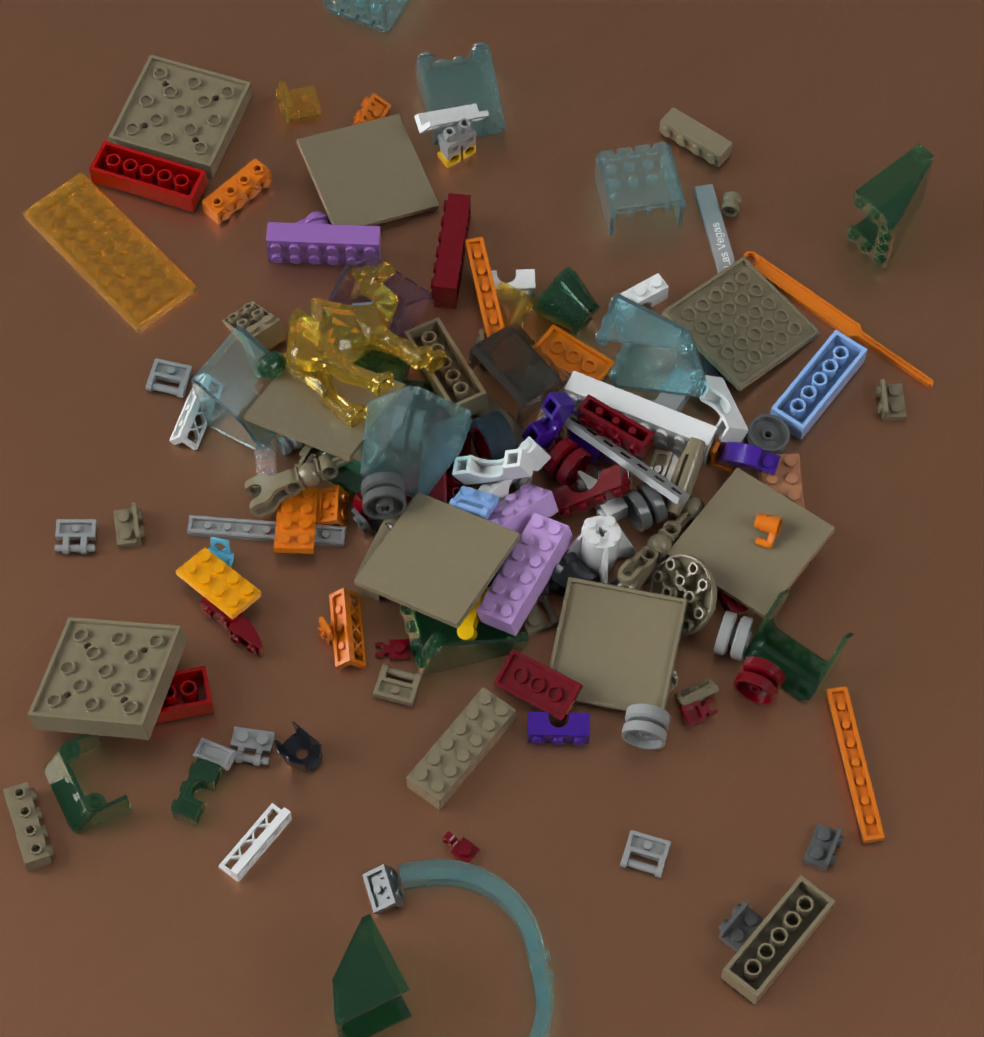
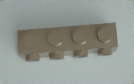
[659,107,733,167]
[3,782,54,871]

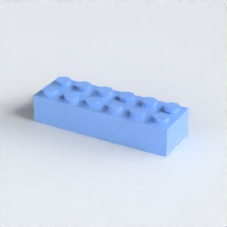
[770,330,868,440]

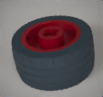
[470,411,518,460]

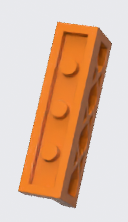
[329,588,366,669]

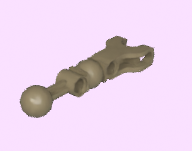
[245,439,376,517]
[617,497,705,590]

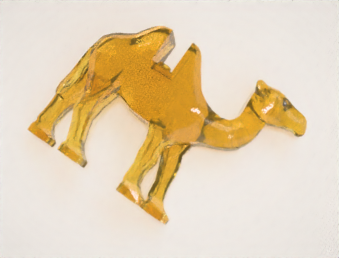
[285,262,447,429]

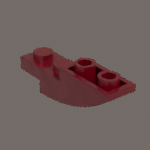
[200,597,264,657]

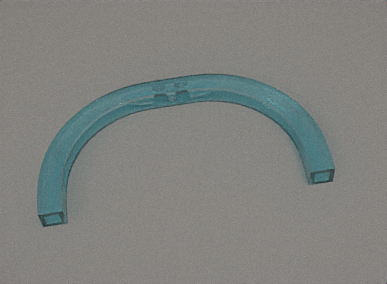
[398,859,555,1037]

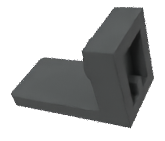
[351,508,384,536]

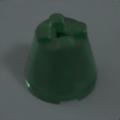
[532,267,600,335]

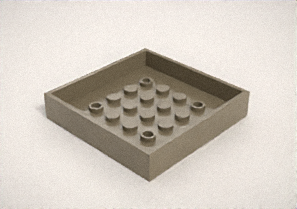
[108,54,253,179]
[28,617,187,740]

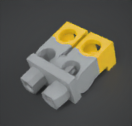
[437,118,476,169]

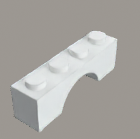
[695,375,749,443]
[478,436,551,502]
[452,448,535,485]

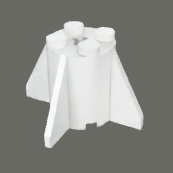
[558,515,636,584]

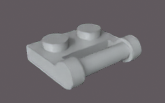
[146,358,193,398]
[620,830,671,878]

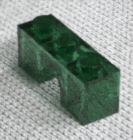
[170,757,223,827]

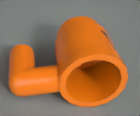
[754,513,783,549]

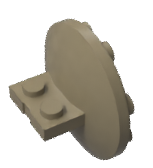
[649,554,717,635]

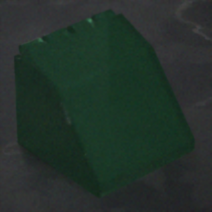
[332,914,412,1037]

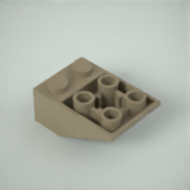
[222,301,288,358]

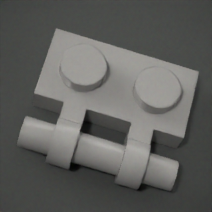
[55,519,97,554]
[230,727,275,766]

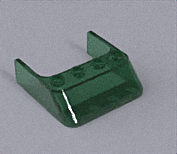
[744,589,854,701]

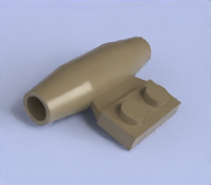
[649,437,705,516]

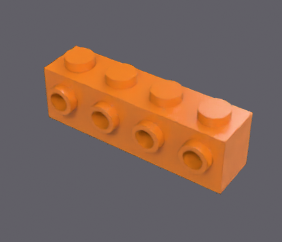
[202,158,272,225]

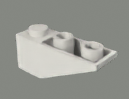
[576,471,628,522]

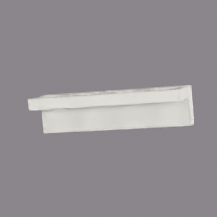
[414,103,489,133]
[169,373,224,450]
[219,803,292,882]

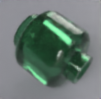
[257,351,286,380]

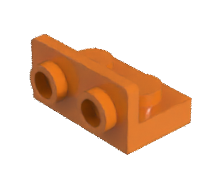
[353,93,391,125]
[316,485,350,527]

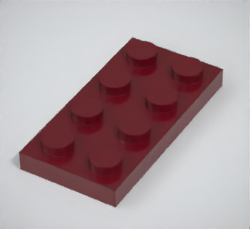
[493,648,583,722]

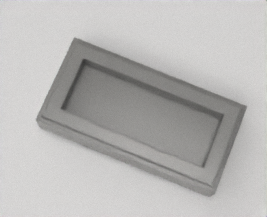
[192,738,238,771]

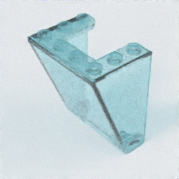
[415,42,506,145]
[596,293,706,397]

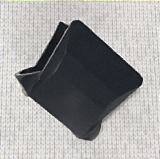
[547,552,597,597]
[274,721,323,772]

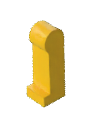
[457,587,489,643]

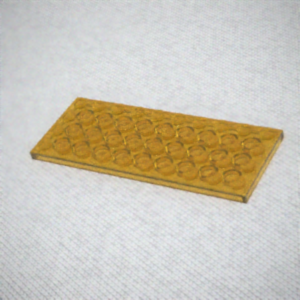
[22,172,197,333]

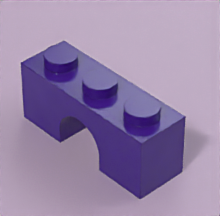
[522,392,577,449]
[527,712,590,746]

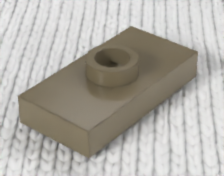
[674,679,720,706]

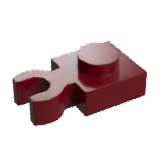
[375,639,410,661]
[679,699,718,728]

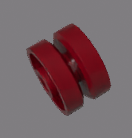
[543,437,592,487]
[733,656,786,706]

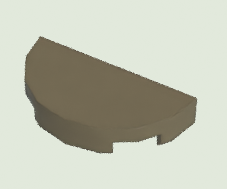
[295,445,319,470]

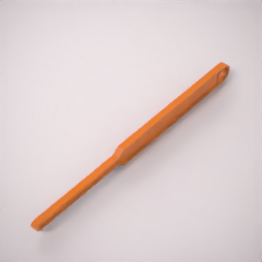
[743,251,934,388]

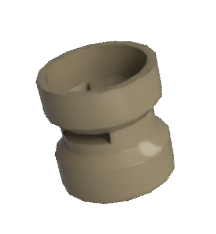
[721,191,742,217]

